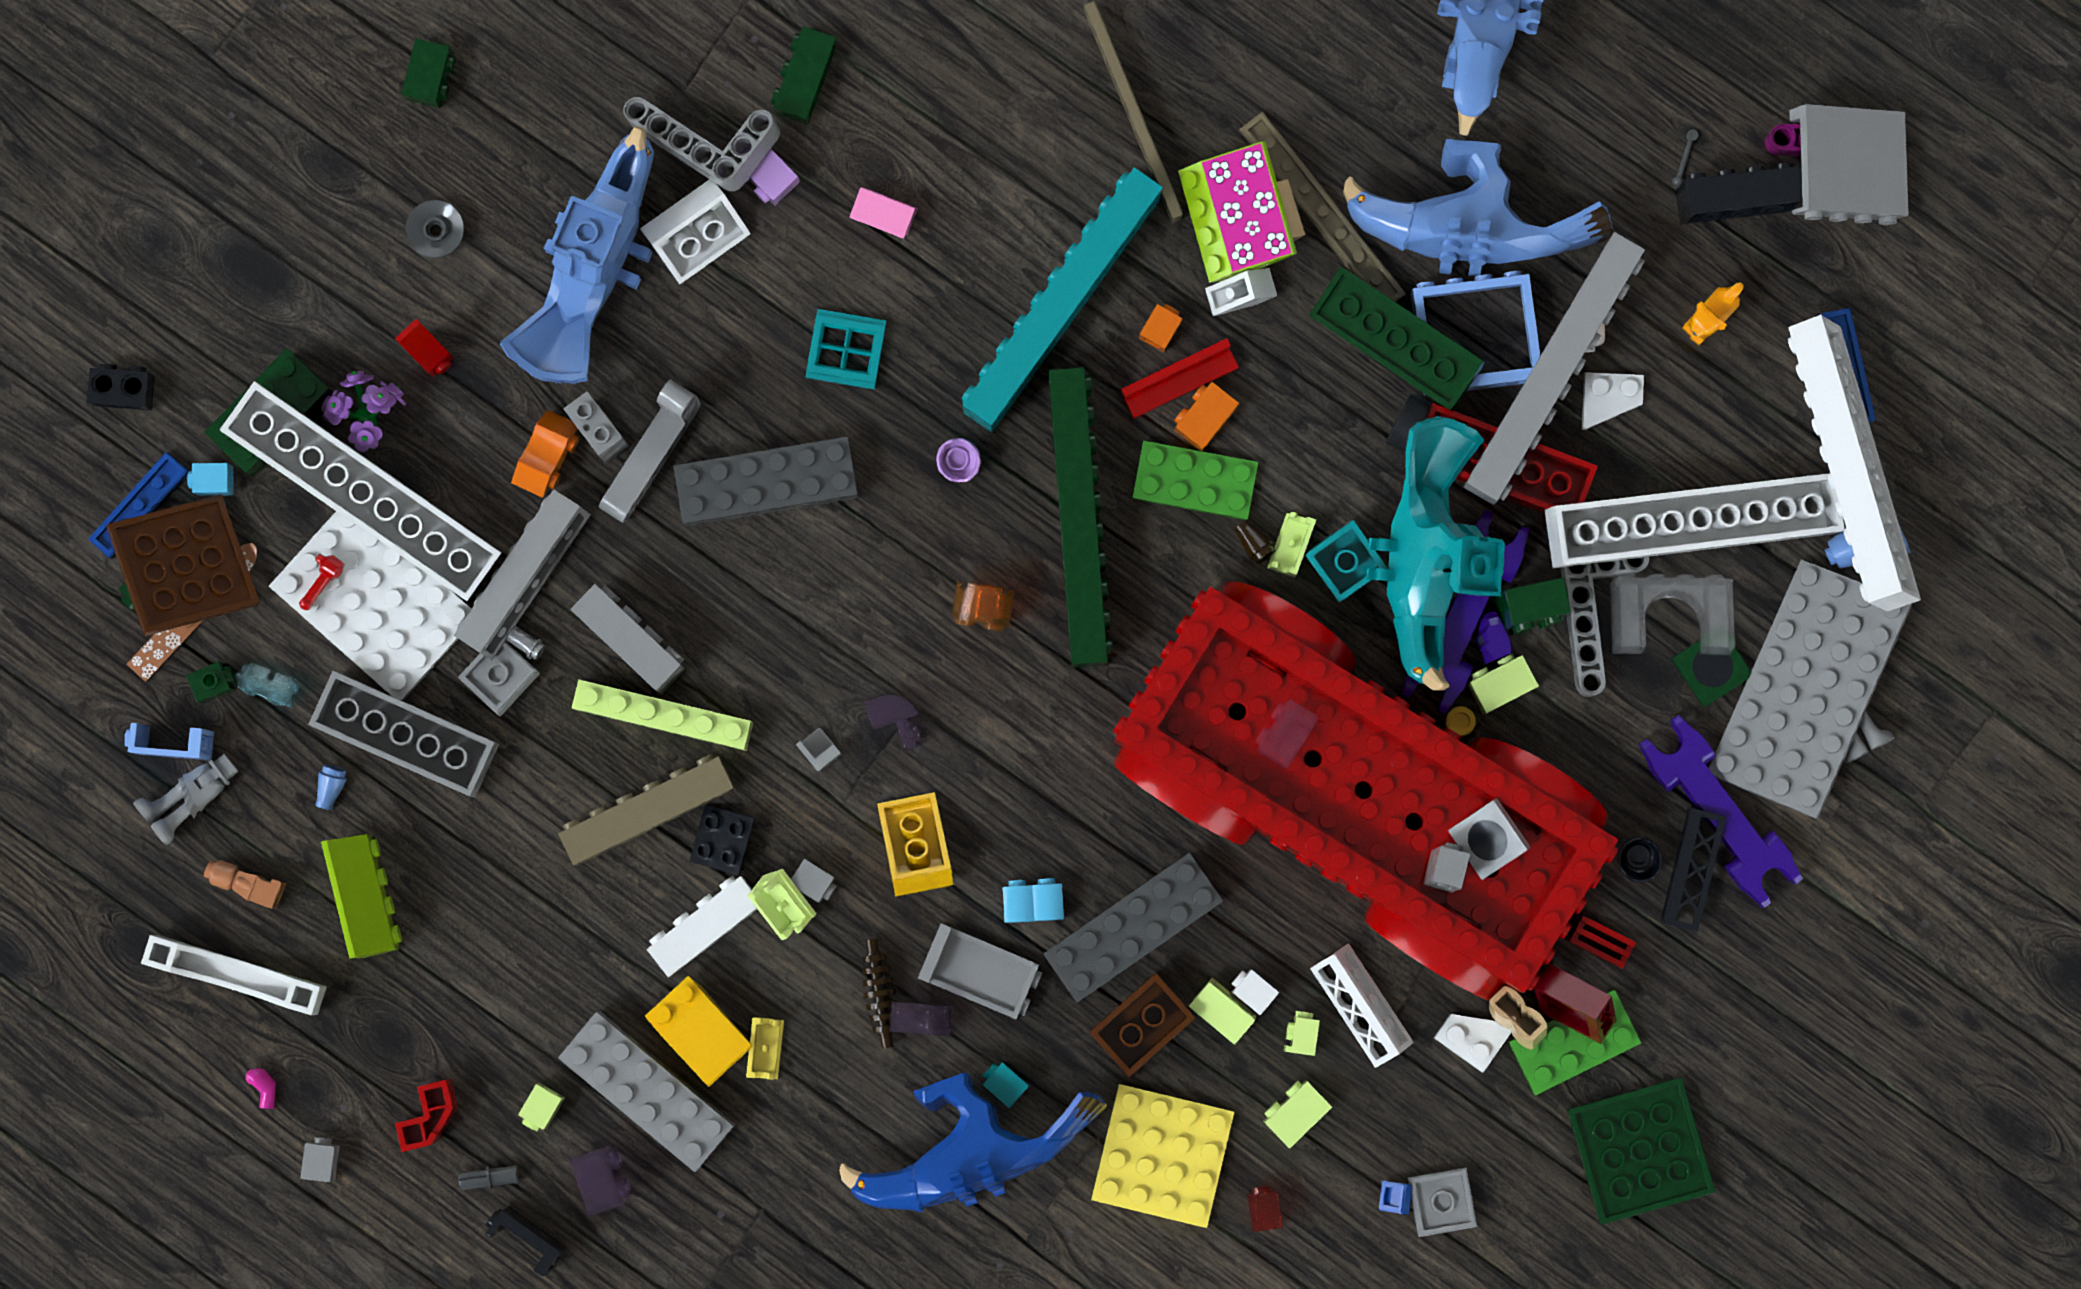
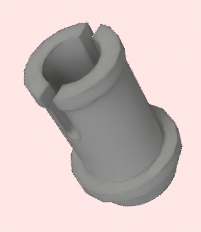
[506,626,546,660]

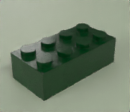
[204,348,333,477]

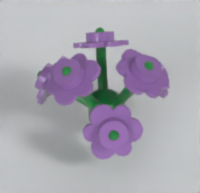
[321,371,406,452]

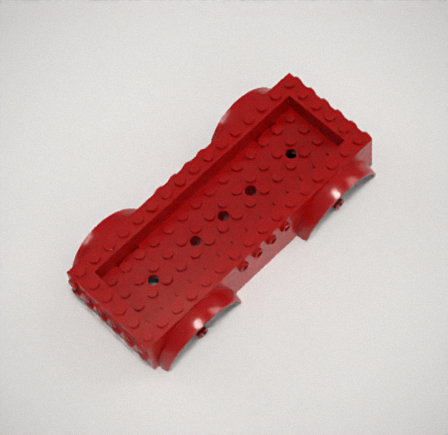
[1113,582,1619,1001]

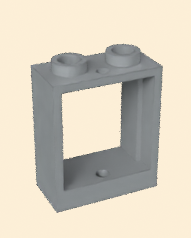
[564,391,630,464]

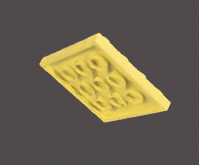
[1091,1084,1234,1228]

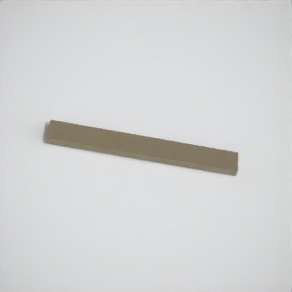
[1084,1,1183,224]
[1239,112,1406,302]

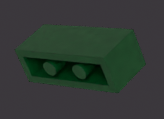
[771,26,837,125]

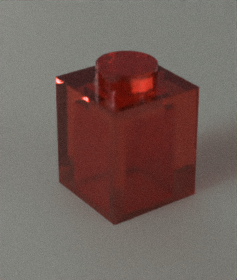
[1246,1186,1283,1232]

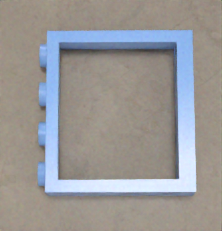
[1410,271,1540,396]

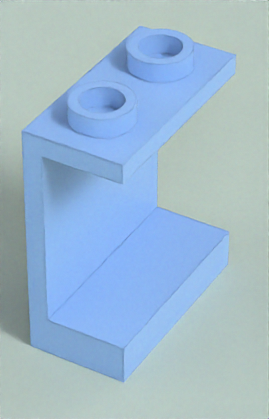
[125,723,214,761]

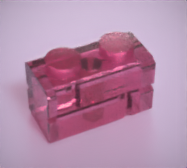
[1255,699,1319,770]

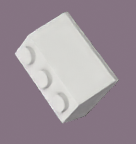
[640,179,751,284]

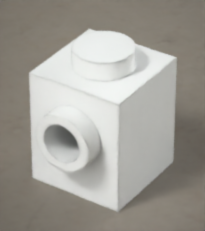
[1231,969,1279,1015]

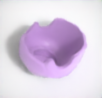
[936,438,981,482]

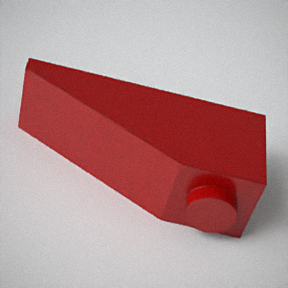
[395,319,454,377]

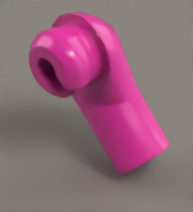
[246,1068,276,1109]

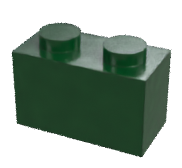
[401,38,456,108]

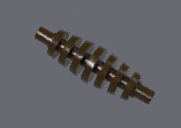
[862,938,897,1049]

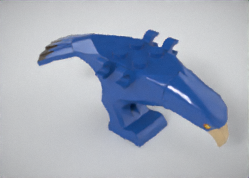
[839,1072,1107,1212]

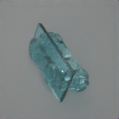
[236,662,300,708]

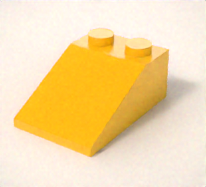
[877,792,953,897]
[645,976,753,1087]

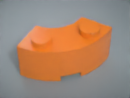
[511,409,579,498]

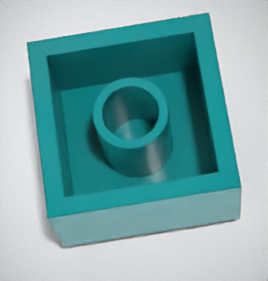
[1304,520,1388,603]

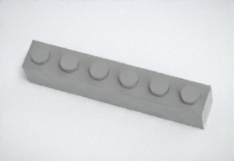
[454,489,590,661]

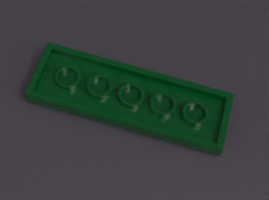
[1309,266,1486,412]

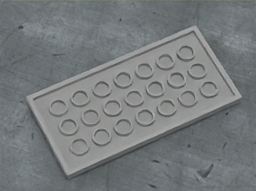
[1708,560,1912,820]

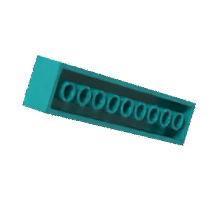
[961,167,1163,433]

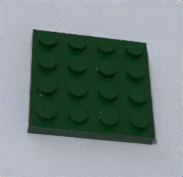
[1566,1077,1715,1225]

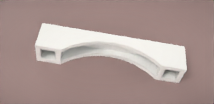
[141,935,327,1015]

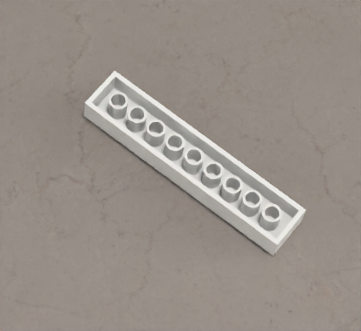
[1788,315,1921,612]
[220,381,501,601]
[1545,473,1845,568]

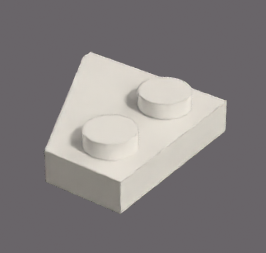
[1582,372,1644,430]
[1434,1014,1511,1073]

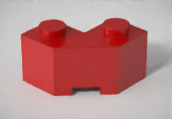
[395,1078,458,1152]

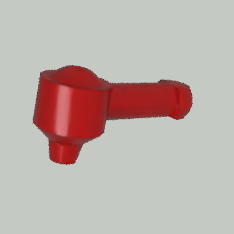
[299,554,345,611]

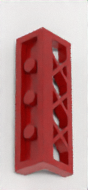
[1121,338,1239,420]

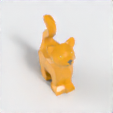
[1682,282,1744,346]

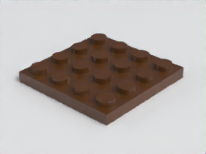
[107,494,260,636]

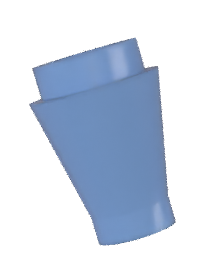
[315,764,347,810]

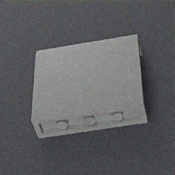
[1789,104,1908,225]

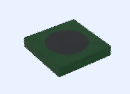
[1671,626,1752,708]

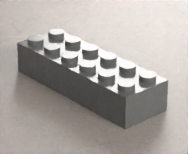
[673,437,859,527]
[1043,852,1223,1003]

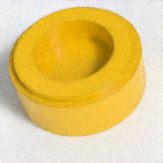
[1445,706,1476,736]

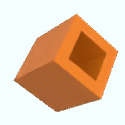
[1139,304,1183,353]

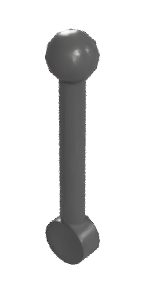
[1672,129,1698,187]

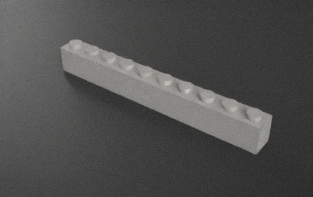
[1463,232,1645,505]

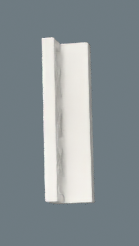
[1310,943,1414,1068]

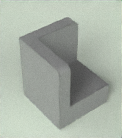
[796,728,842,773]

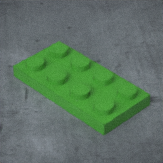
[1132,441,1258,520]
[1508,990,1641,1095]

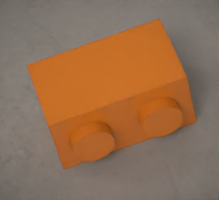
[1174,382,1239,452]

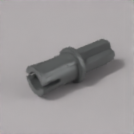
[458,1164,519,1190]

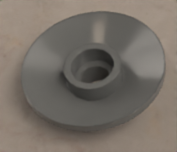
[405,200,464,258]

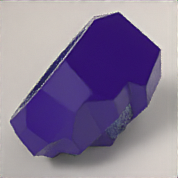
[1475,612,1514,664]

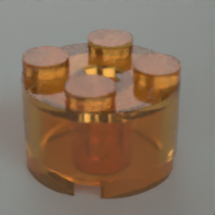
[951,581,1015,631]

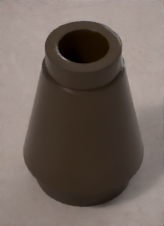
[1234,520,1275,564]

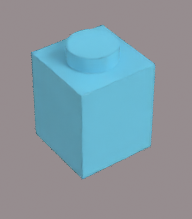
[187,463,233,496]

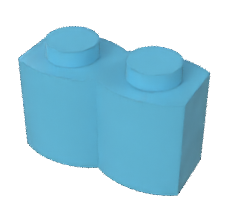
[1002,878,1064,923]

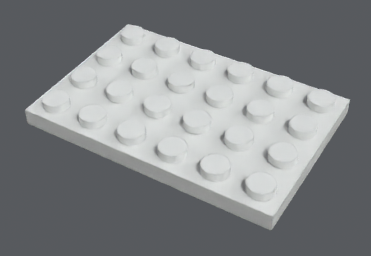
[269,511,472,701]

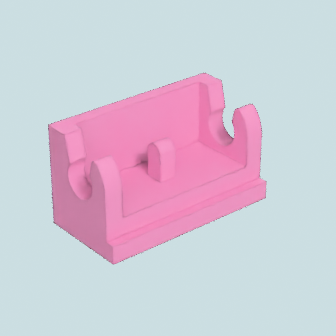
[849,187,918,239]

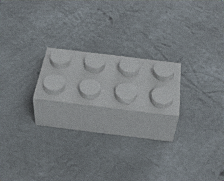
[570,584,686,694]

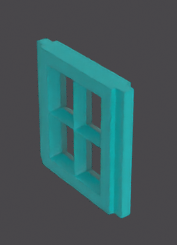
[805,309,887,390]

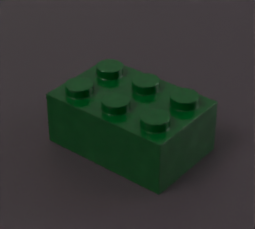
[1494,578,1571,635]

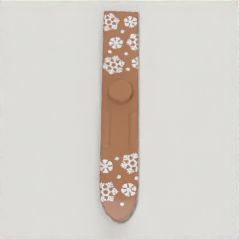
[127,543,257,682]

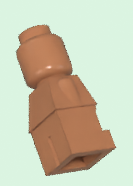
[204,860,287,909]

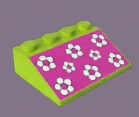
[1178,141,1297,283]

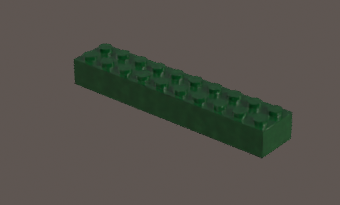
[1049,367,1113,668]

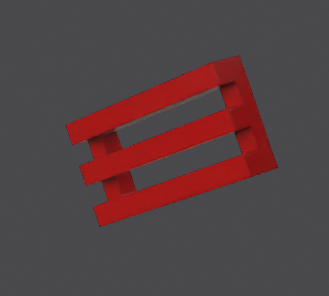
[1569,916,1636,969]

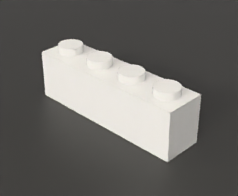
[647,876,758,978]

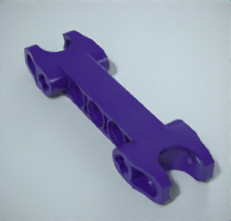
[1401,510,1530,715]
[1638,715,1803,908]

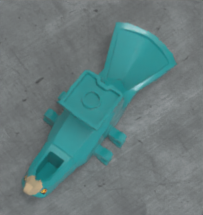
[1366,416,1505,691]

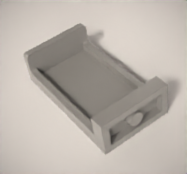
[918,923,1042,1019]

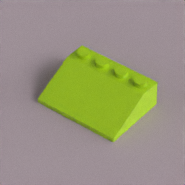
[321,834,402,959]

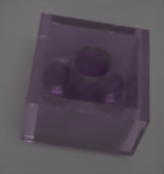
[570,1145,632,1217]

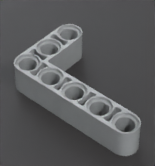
[623,97,780,191]
[599,379,701,523]
[1560,557,1649,697]

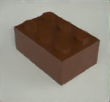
[1089,973,1195,1077]

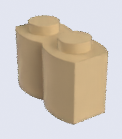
[1489,986,1547,1050]

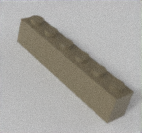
[558,754,736,866]

